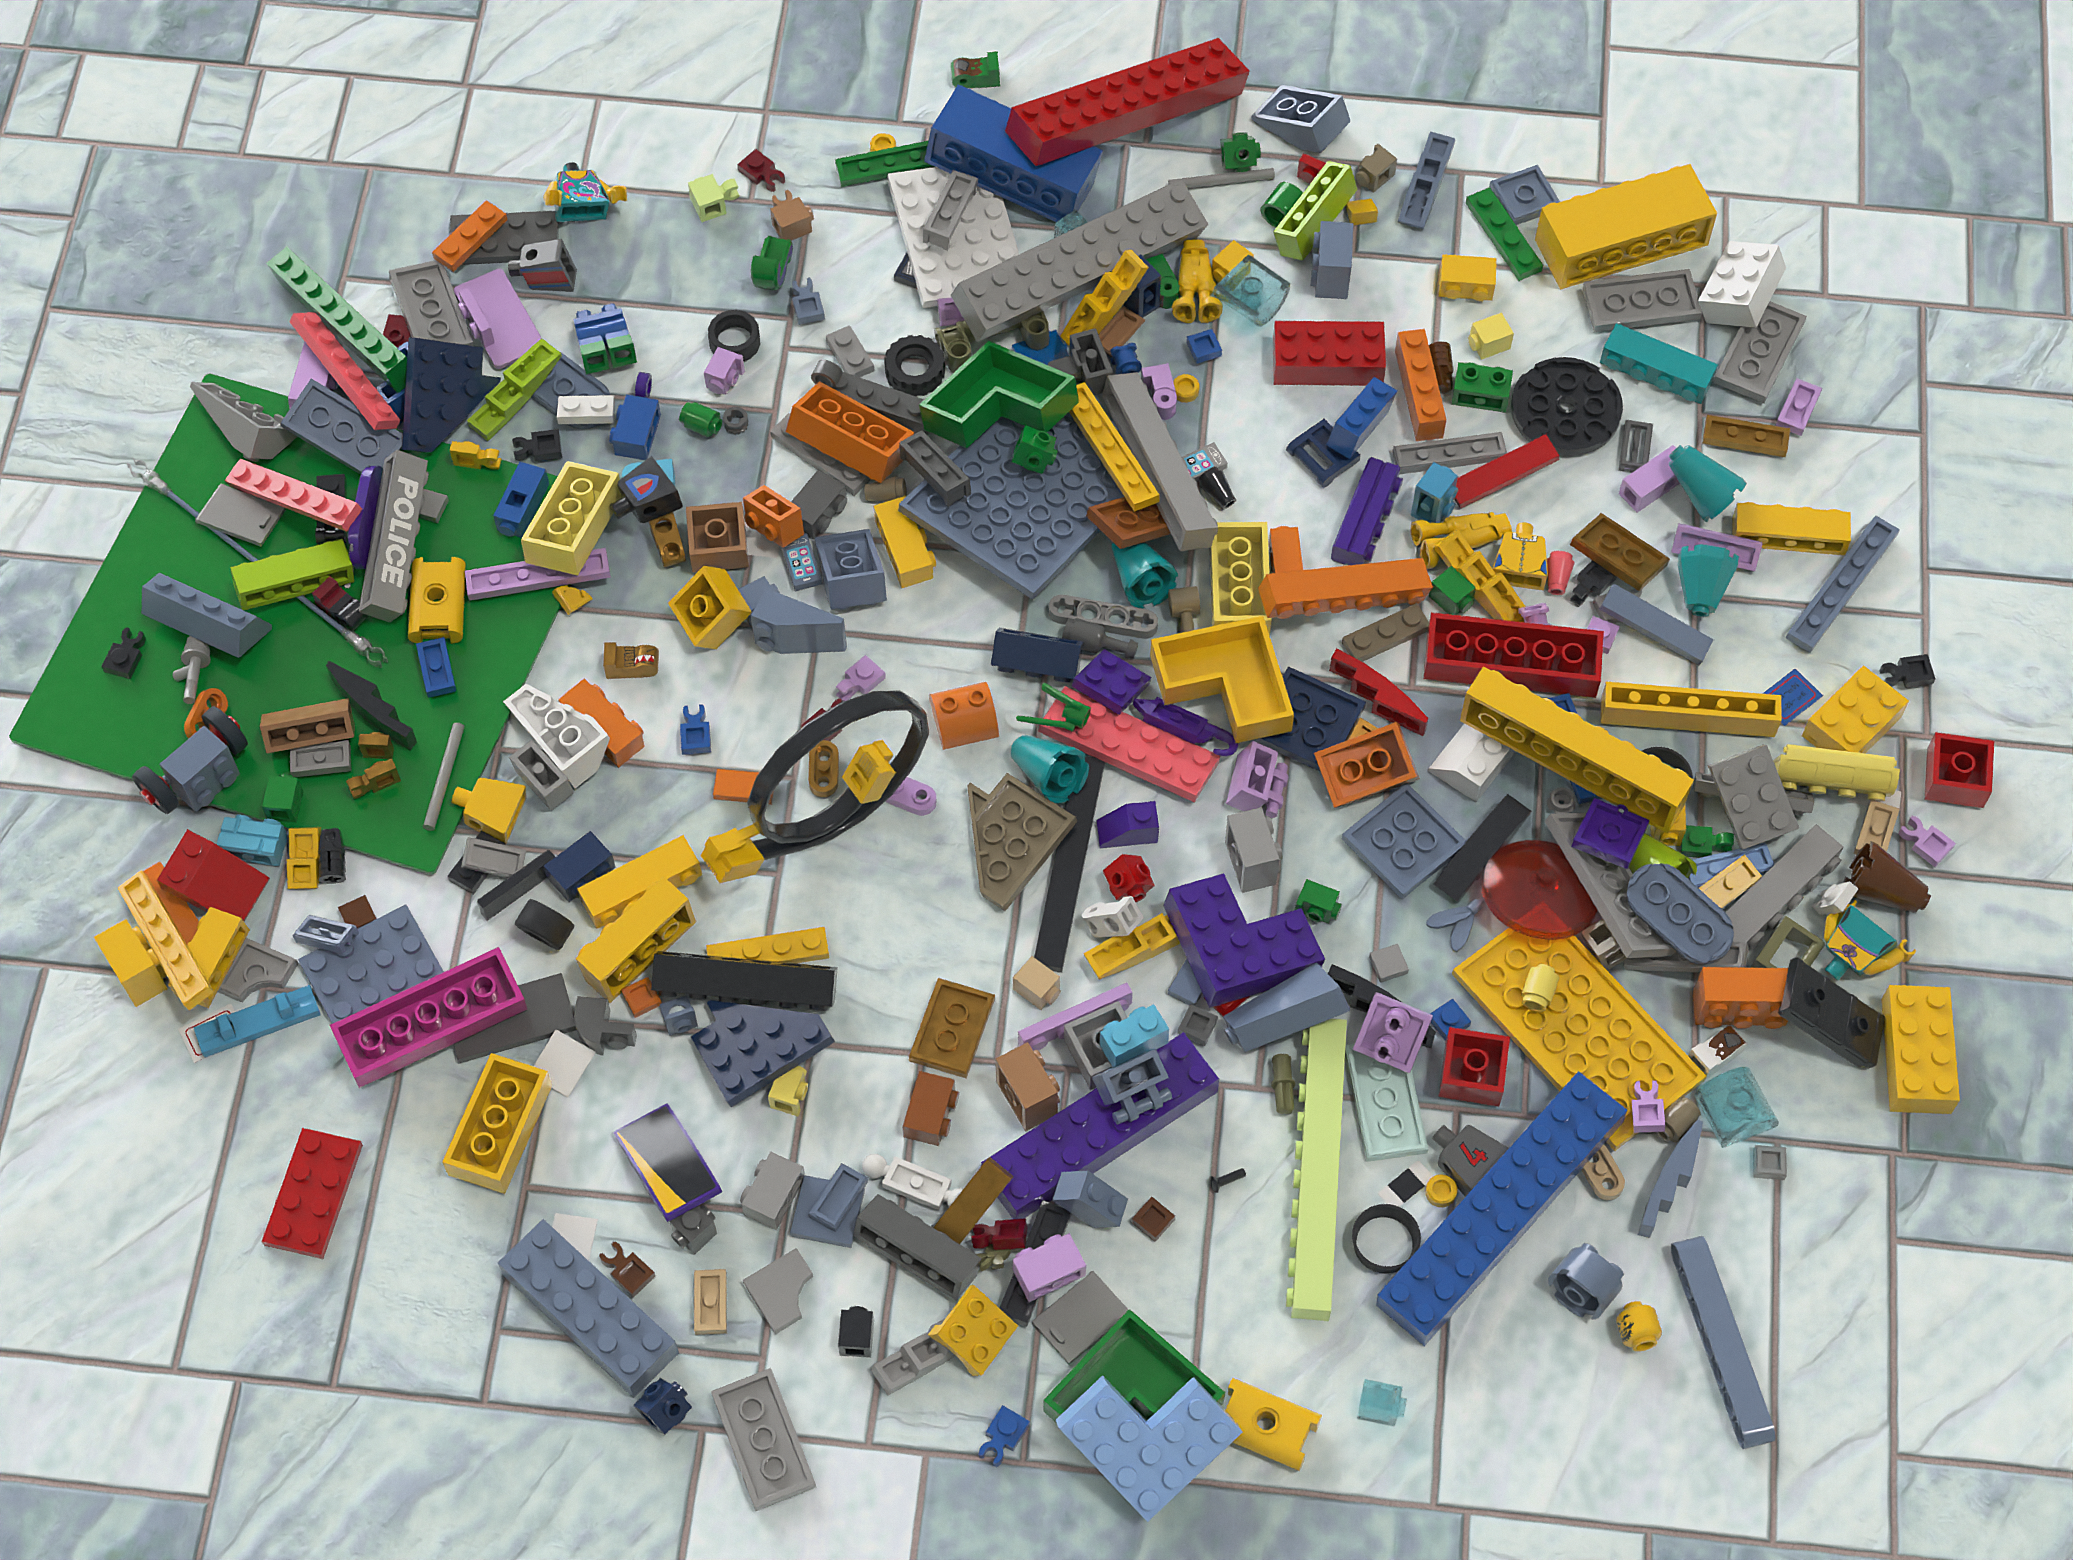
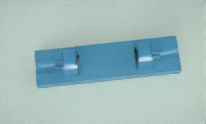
[193,985,321,1058]

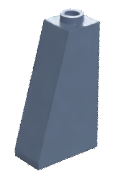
[1223,962,1350,1052]

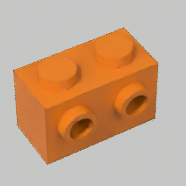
[743,485,804,548]

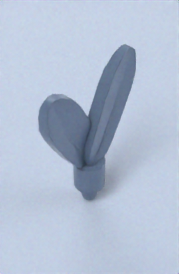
[1426,897,1486,952]

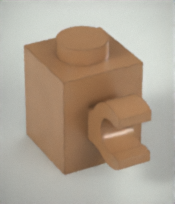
[770,190,814,241]

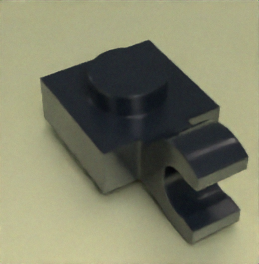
[1570,560,1617,607]

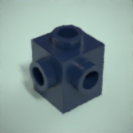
[633,1378,692,1435]

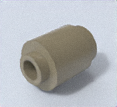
[1657,1097,1701,1142]

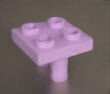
[1353,992,1433,1073]

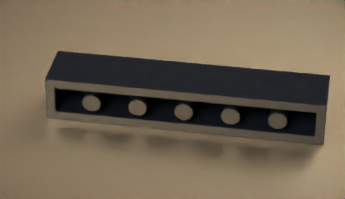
[651,951,838,1011]

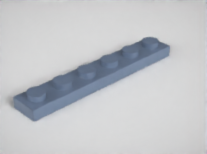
[1786,515,1900,653]

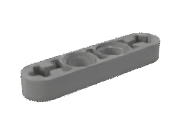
[1049,595,1158,639]

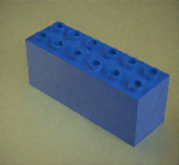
[924,84,1103,228]

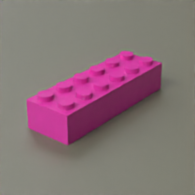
[330,947,527,1088]

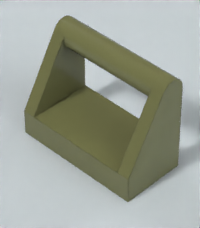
[1750,916,1825,968]

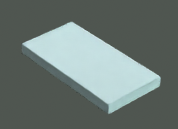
[1345,1044,1428,1162]

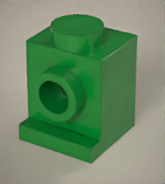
[1295,879,1342,924]

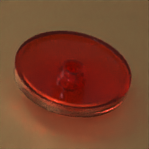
[1482,840,1598,940]

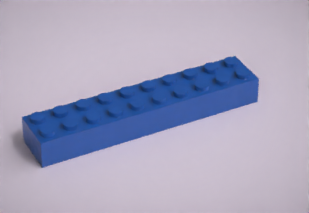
[1376,1071,1627,1346]

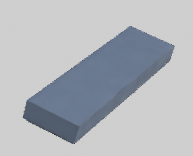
[1599,583,1714,665]

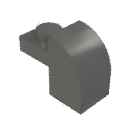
[574,996,637,1055]

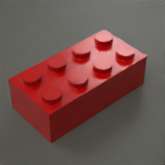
[1273,321,1386,386]

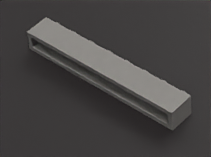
[1102,372,1218,551]

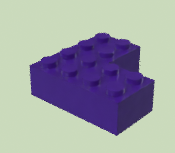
[1163,873,1325,1008]

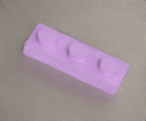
[1672,523,1762,571]

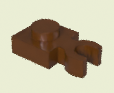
[599,1241,656,1298]

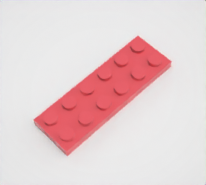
[1038,686,1220,803]

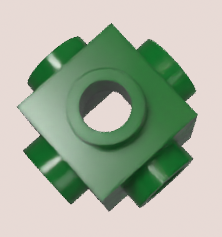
[1220,132,1261,172]
[1011,425,1058,474]

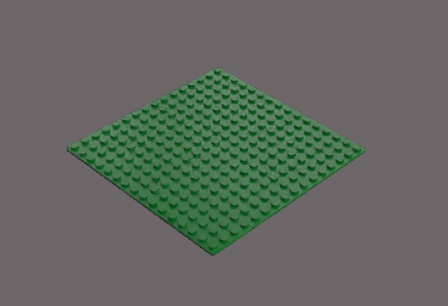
[9,373,571,875]

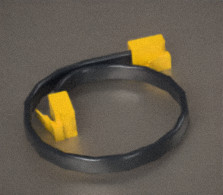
[700,690,929,883]

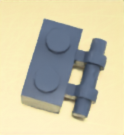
[1092,1049,1172,1124]

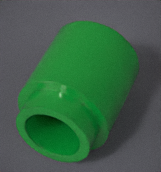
[679,402,722,438]

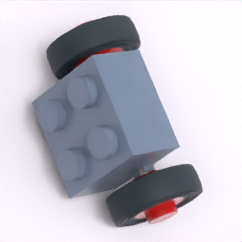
[132,706,248,814]

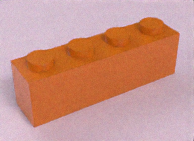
[1395,329,1446,441]

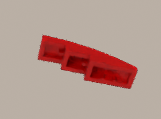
[1329,648,1429,736]

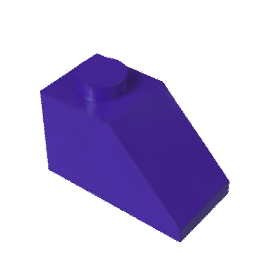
[1096,801,1159,849]

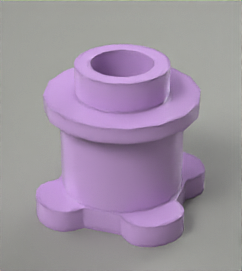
[1518,603,1551,625]

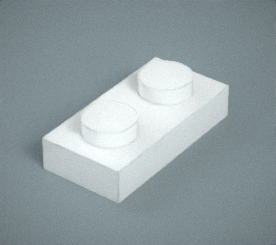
[557,395,615,424]

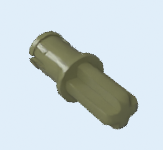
[1271,1054,1296,1115]

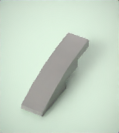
[871,1318,956,1395]

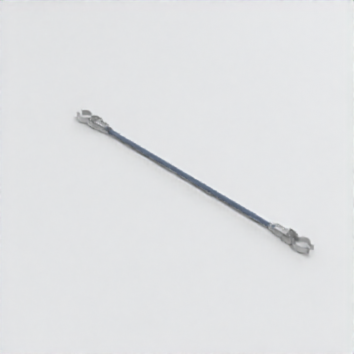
[127,458,388,668]

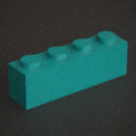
[1600,323,1718,404]

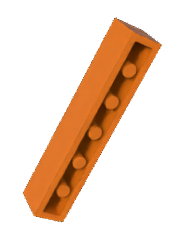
[1258,558,1433,619]

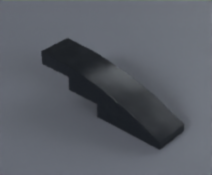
[326,661,417,751]
[1434,794,1532,903]
[1328,964,1436,1049]

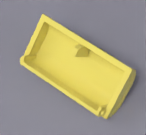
[1773,744,1900,801]

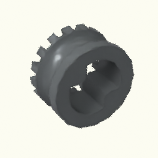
[723,407,748,435]

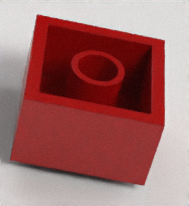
[1924,732,1994,808]
[1438,1027,1510,1107]

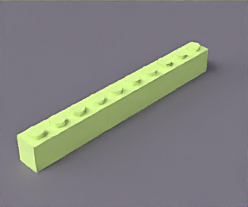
[1286,1019,1347,1321]

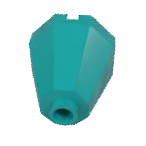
[1677,544,1739,617]

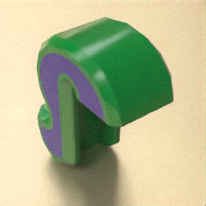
[751,236,793,291]

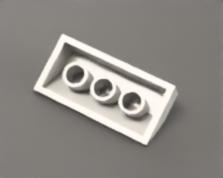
[1428,723,1516,802]

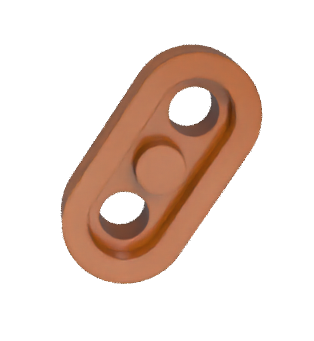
[184,688,228,738]

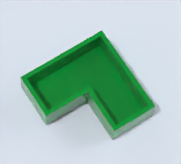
[919,341,1079,448]
[1043,1309,1225,1423]

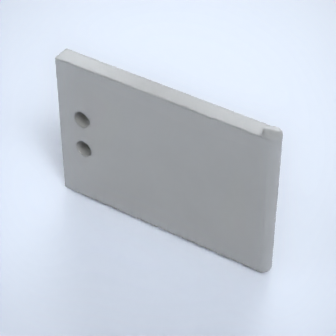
[195,484,285,546]
[1032,1271,1129,1365]

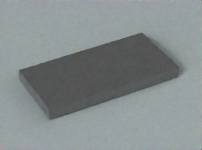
[454,973,577,1063]

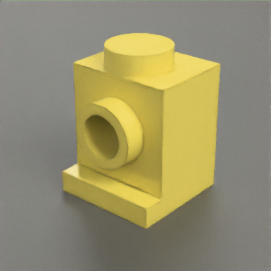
[768,1066,808,1117]

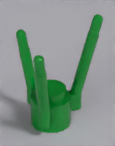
[1016,683,1091,732]

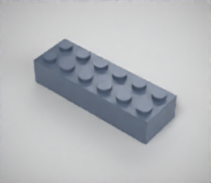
[498,1219,679,1398]

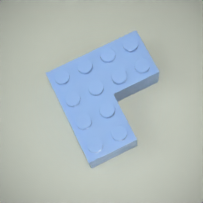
[1056,1376,1243,1522]

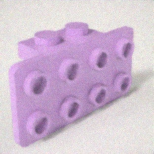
[454,269,541,369]

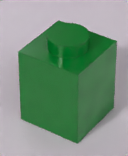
[1429,566,1476,615]
[262,774,303,823]

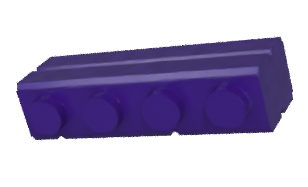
[1331,457,1403,565]

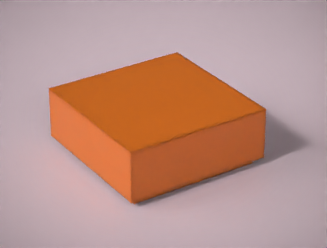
[621,977,662,1018]

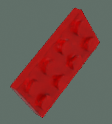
[262,1128,363,1259]

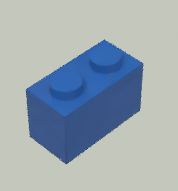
[609,394,661,460]

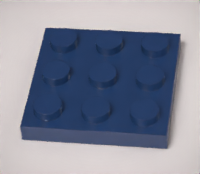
[1253,666,1366,772]

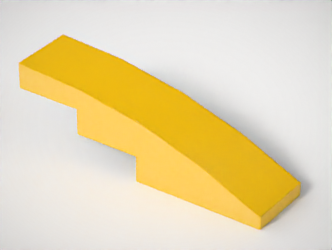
[1060,250,1149,346]
[1433,530,1526,622]
[1083,913,1180,979]

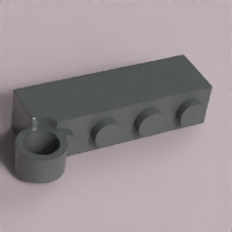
[811,360,930,436]

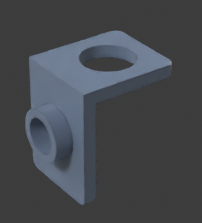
[660,996,698,1036]

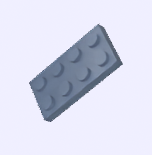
[281,378,403,475]

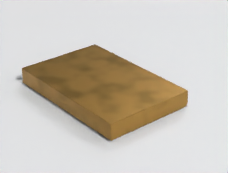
[1570,513,1670,591]
[909,978,995,1079]

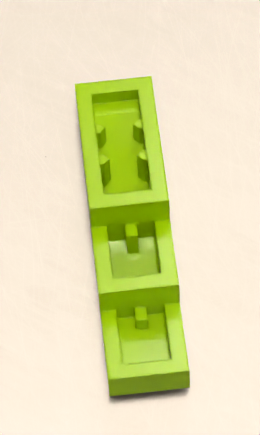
[467,338,562,441]

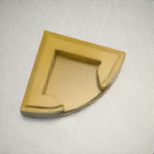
[552,586,593,615]

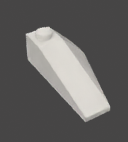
[503,684,610,789]

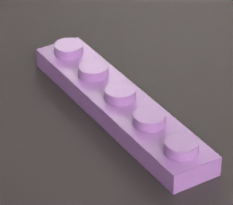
[465,548,611,601]

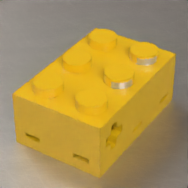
[1802,665,1909,754]

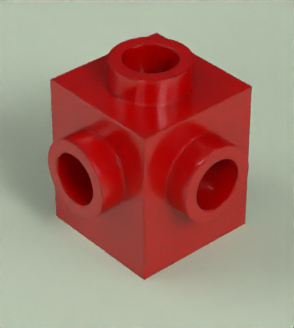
[1103,854,1155,902]

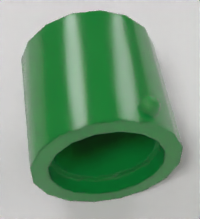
[1261,182,1303,228]

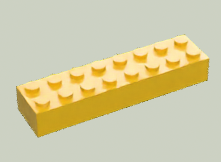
[1460,667,1694,834]

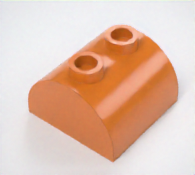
[929,682,999,750]

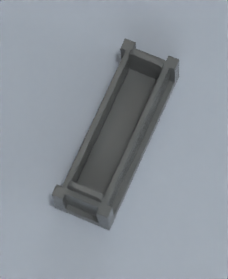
[899,430,971,507]

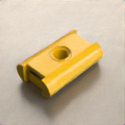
[408,557,466,644]
[1225,1378,1322,1471]

